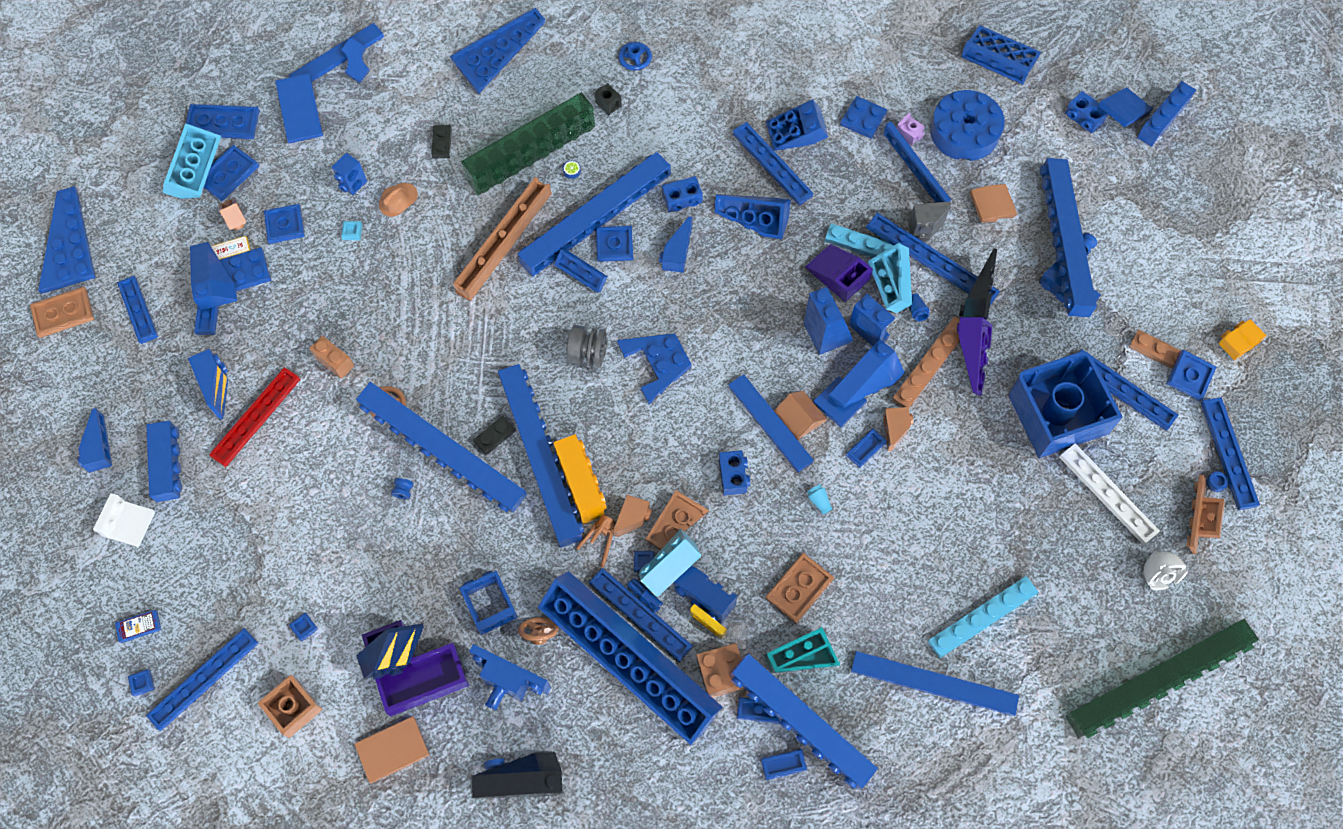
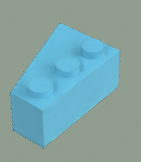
[868,243,912,313]
[639,528,702,597]

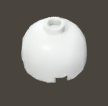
[1143,552,1188,590]

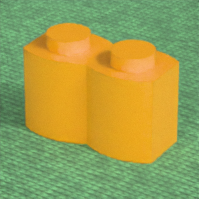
[1219,319,1267,360]

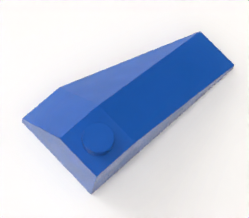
[829,339,905,408]

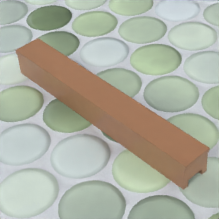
[453,177,552,301]

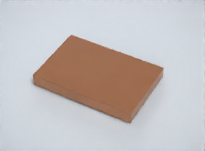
[30,287,94,338]
[765,553,835,624]
[355,716,430,784]

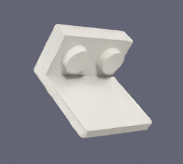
[93,493,155,547]

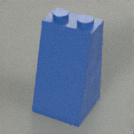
[804,287,853,355]

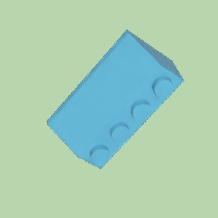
[163,124,221,199]

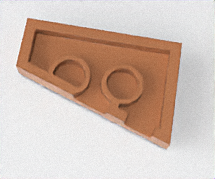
[645,490,709,550]

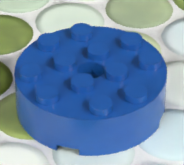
[931,90,1005,161]

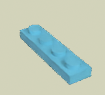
[825,223,893,258]

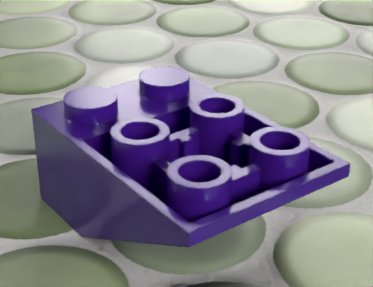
[805,244,873,302]

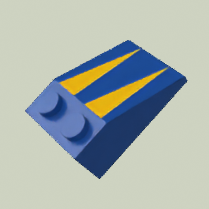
[188,349,228,420]

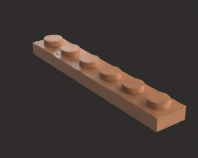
[892,316,960,408]

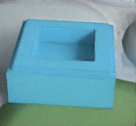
[341,221,362,240]

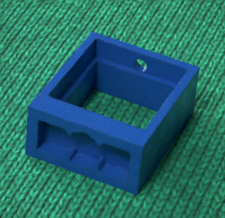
[459,570,518,636]

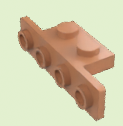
[1187,475,1225,555]

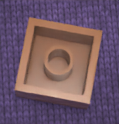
[696,643,744,698]
[257,675,323,738]

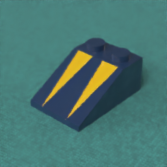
[356,623,424,680]

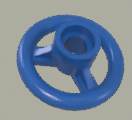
[618,42,652,71]

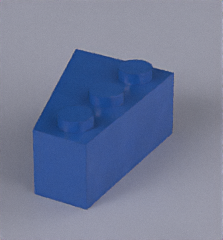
[674,565,738,624]

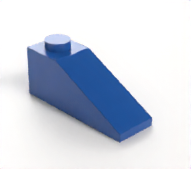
[659,216,692,273]
[77,408,112,473]

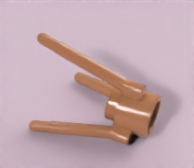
[576,515,615,567]

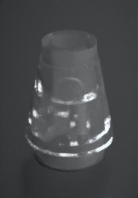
[992,261,1012,290]

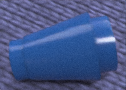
[910,293,930,322]

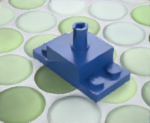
[469,644,551,711]

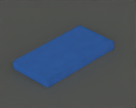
[275,73,323,144]
[185,104,260,139]

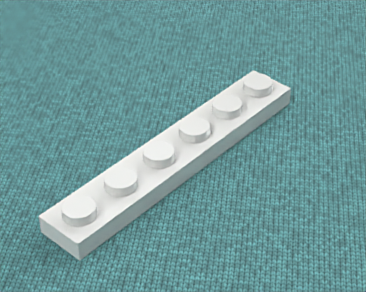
[1060,443,1160,545]

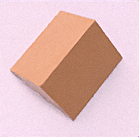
[774,391,827,440]

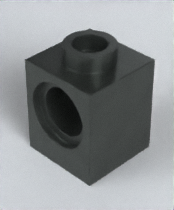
[594,83,622,116]

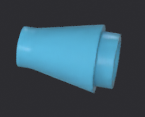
[807,484,833,515]

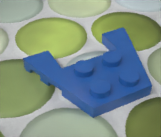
[617,333,692,404]

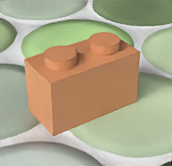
[309,335,354,379]

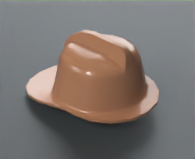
[379,183,418,217]

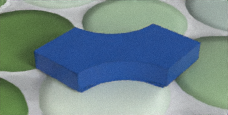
[341,37,370,84]

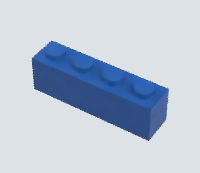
[1137,81,1197,147]
[146,420,182,502]

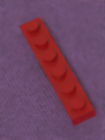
[209,367,301,468]

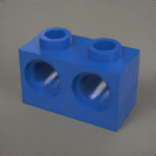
[1065,91,1108,133]
[332,153,367,195]
[662,176,703,212]
[719,450,750,496]

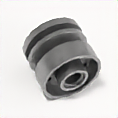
[566,325,607,368]

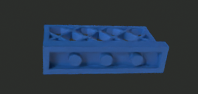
[961,25,1041,85]

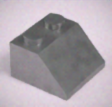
[908,202,951,242]

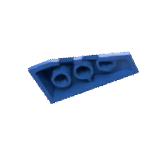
[715,194,791,239]
[190,242,238,310]

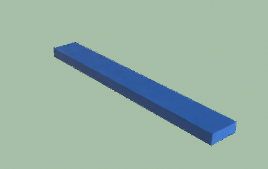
[866,213,1000,306]
[851,651,1019,716]

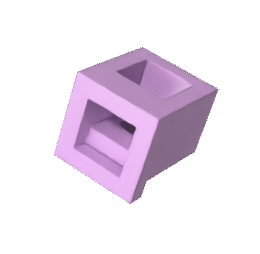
[897,113,925,145]

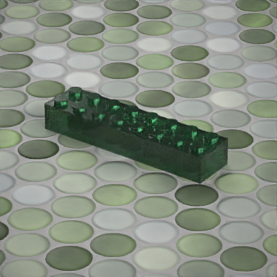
[461,92,595,196]

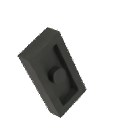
[431,125,452,159]
[473,416,516,455]

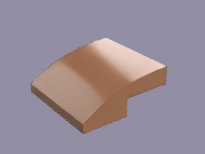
[969,184,1017,222]

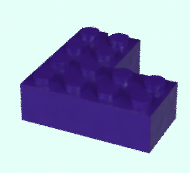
[361,620,470,717]

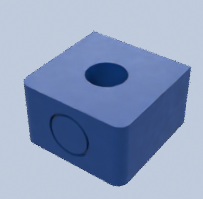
[1009,351,1123,458]

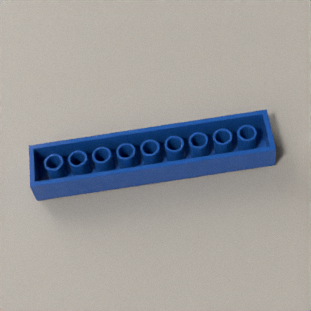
[537,571,723,745]

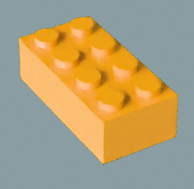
[553,434,607,524]

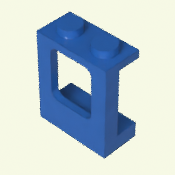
[849,294,895,346]

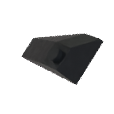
[959,248,997,320]
[471,752,562,799]

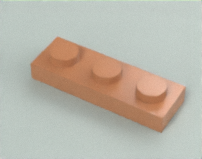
[1129,329,1181,369]

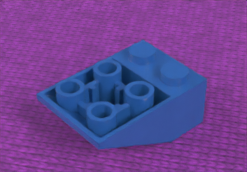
[766,99,829,151]

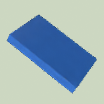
[1098,87,1153,127]
[204,144,259,201]

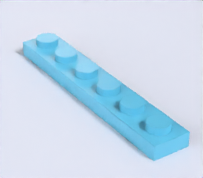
[928,576,1039,659]

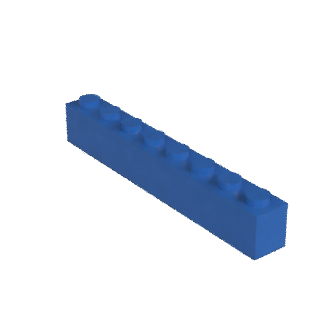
[728,654,878,789]

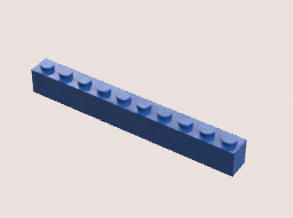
[517,152,671,277]
[1040,158,1097,317]
[498,364,584,548]
[356,382,527,513]

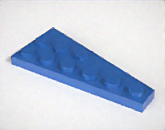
[450,7,545,94]
[38,186,96,294]

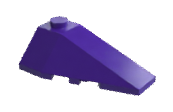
[957,317,993,396]

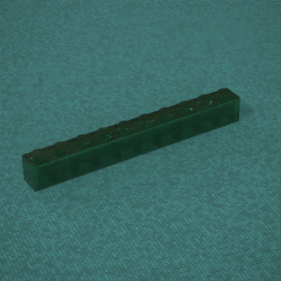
[1065,618,1259,739]

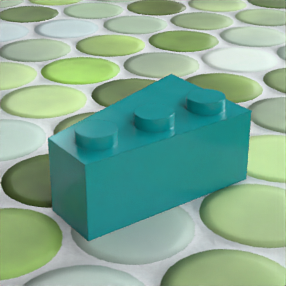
[764,627,840,674]

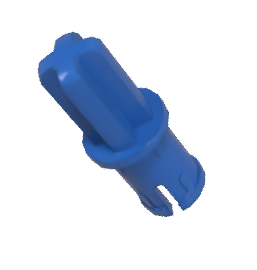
[628,578,663,613]

